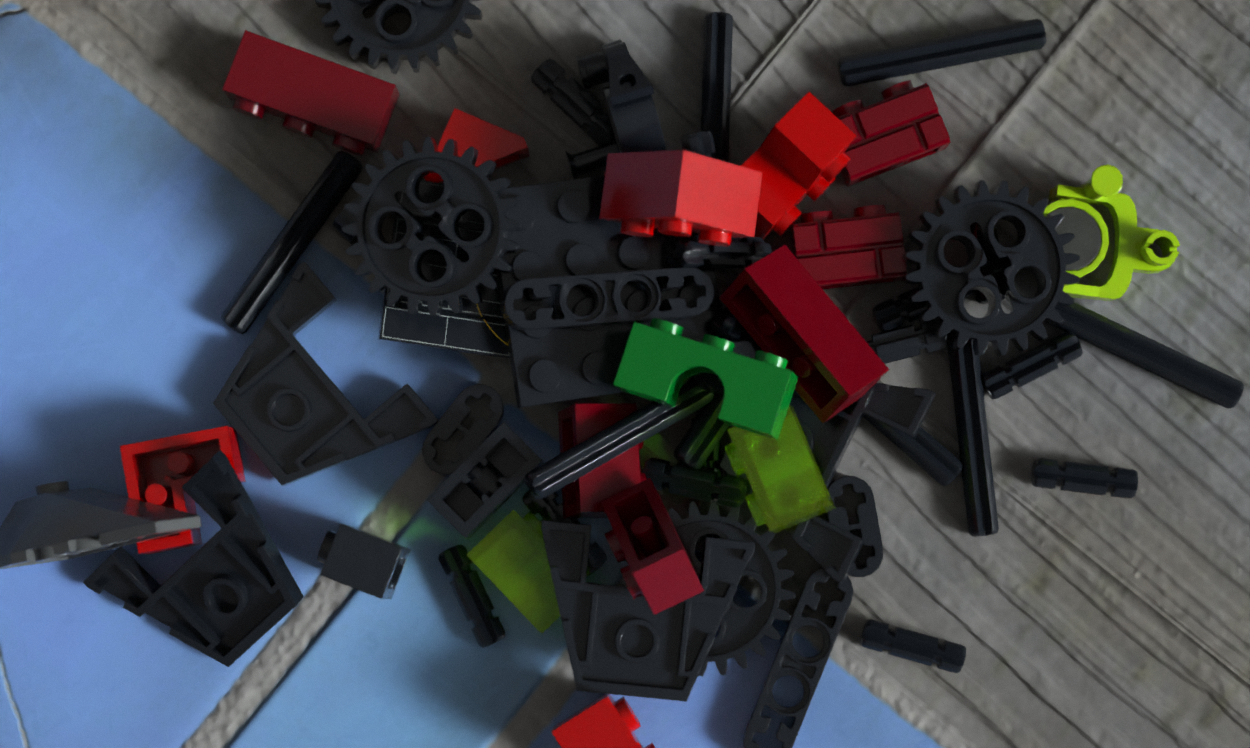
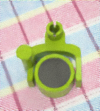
[1043,164,1180,301]

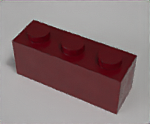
[222,30,400,156]
[719,245,889,423]

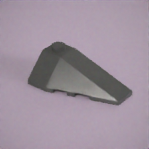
[0,481,202,569]

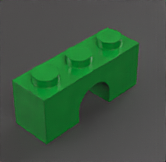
[613,318,798,440]

